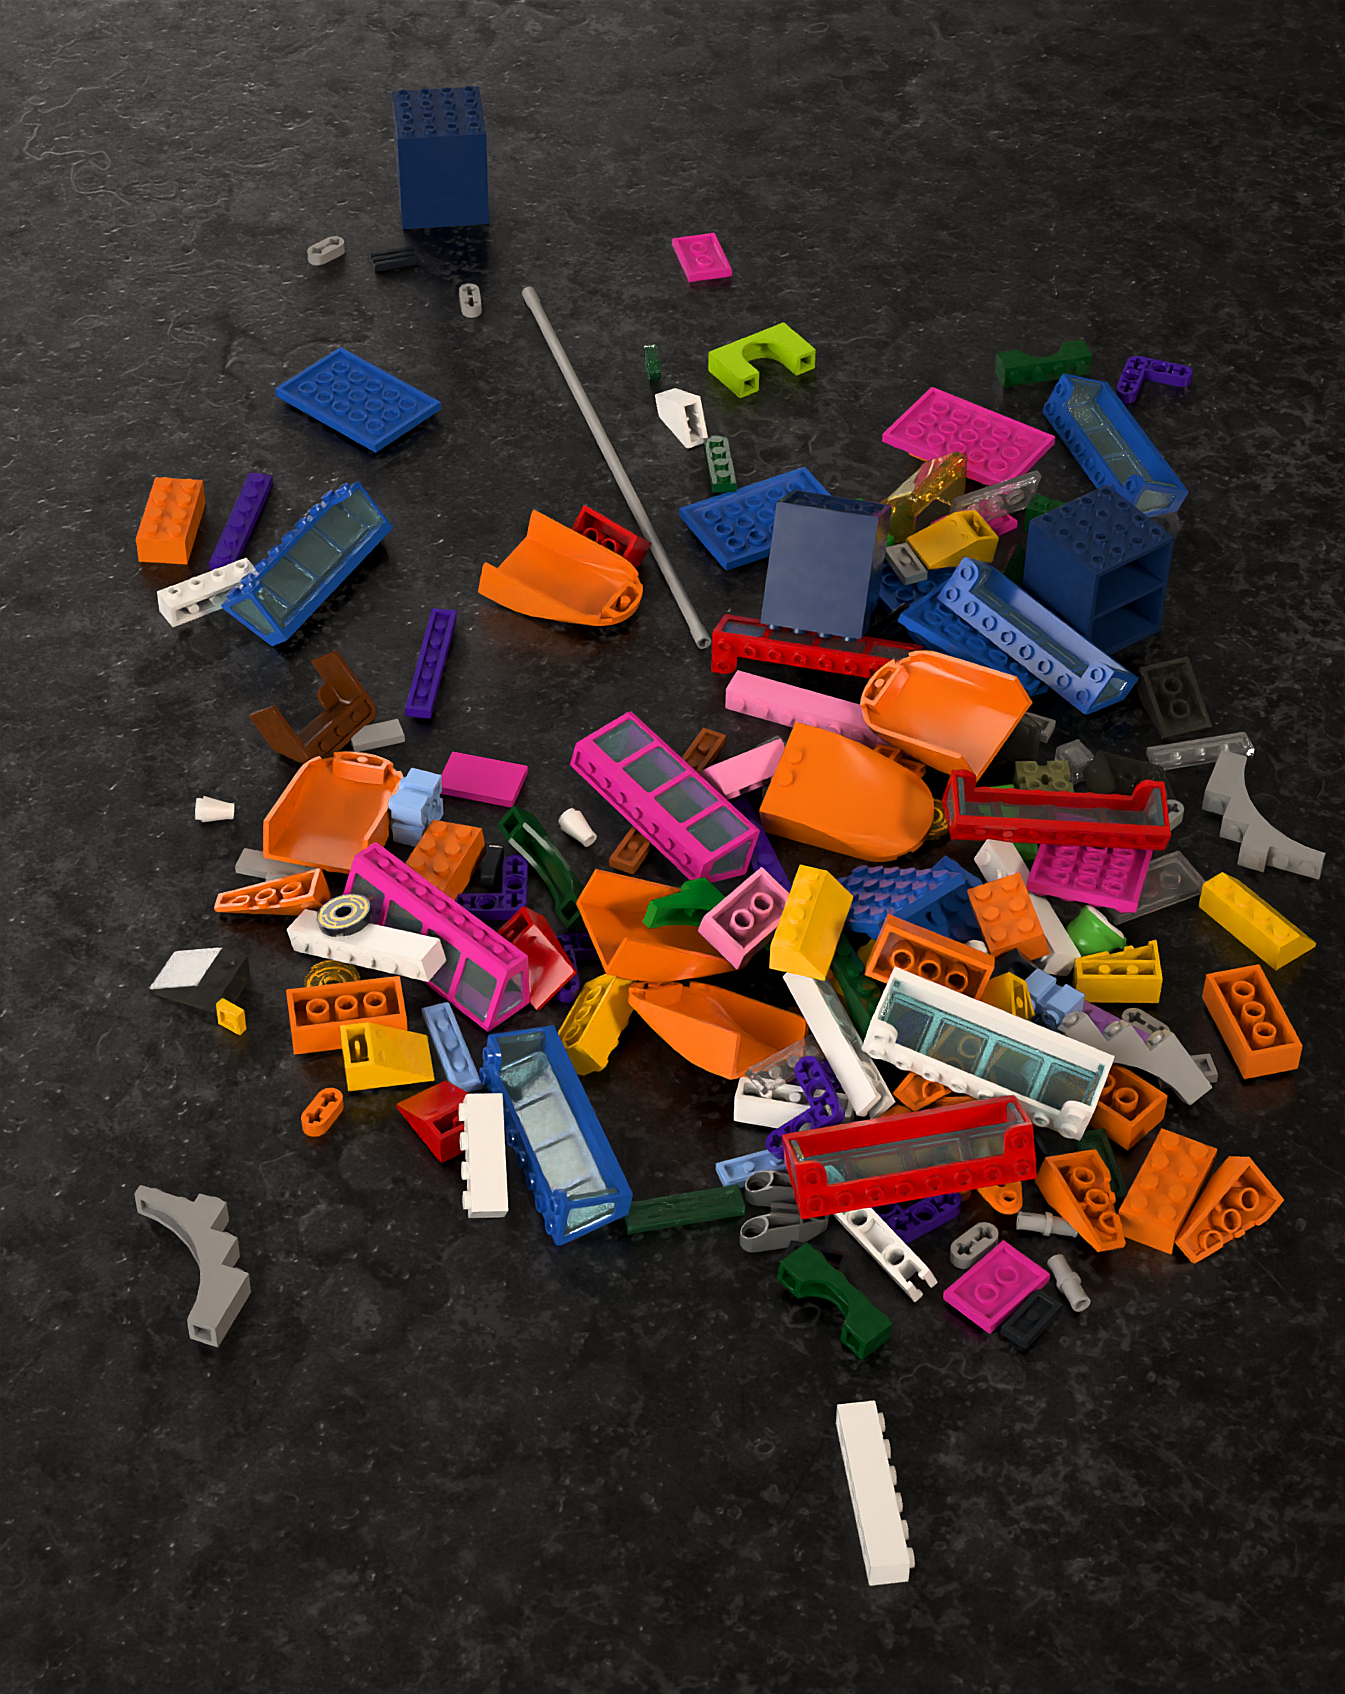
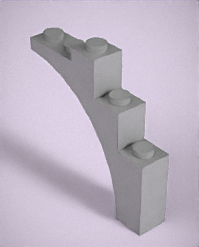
[1202,750,1326,879]
[1018,1010,1213,1105]
[134,1185,251,1347]

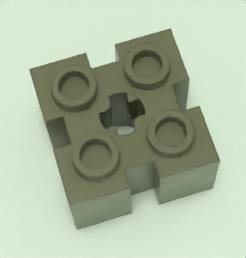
[1013,760,1074,819]

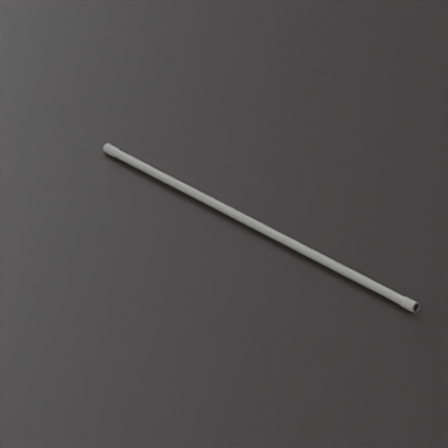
[522,287,711,649]

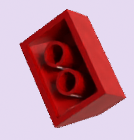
[571,505,652,568]

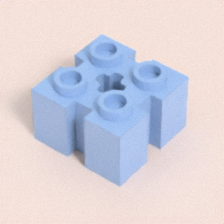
[388,768,443,847]
[1025,968,1085,1034]

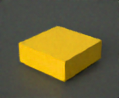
[216,998,246,1035]

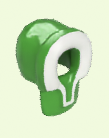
[1065,905,1128,957]

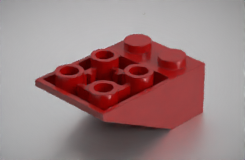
[497,906,577,1010]
[396,1080,469,1163]

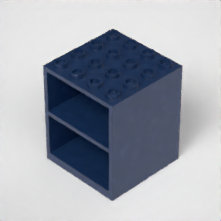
[392,86,489,229]
[1022,485,1174,656]
[760,490,892,642]

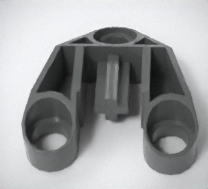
[740,1170,829,1252]

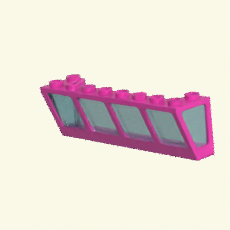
[570,712,760,883]
[343,842,530,1032]

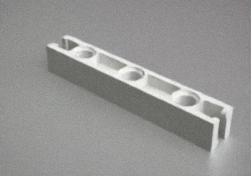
[783,972,895,1119]
[821,1155,938,1302]

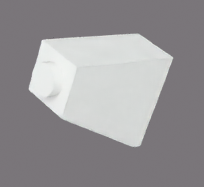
[655,388,708,448]

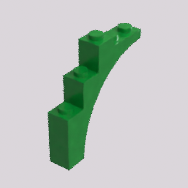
[643,877,773,952]

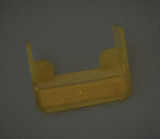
[881,451,968,552]

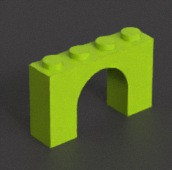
[708,322,816,398]

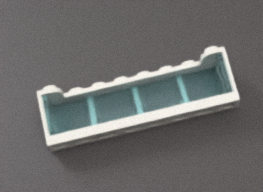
[861,967,1115,1141]

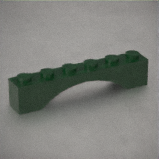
[497,805,588,933]
[830,932,897,1043]

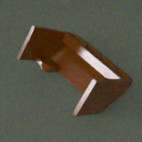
[249,650,376,764]

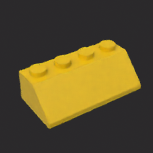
[769,865,853,981]
[1199,872,1316,971]
[558,974,637,1076]

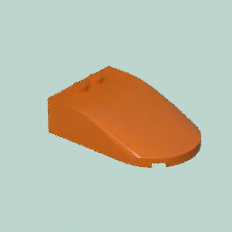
[478,510,643,626]
[860,650,1033,783]
[759,722,935,862]
[263,751,403,877]
[576,869,751,982]
[628,981,809,1080]

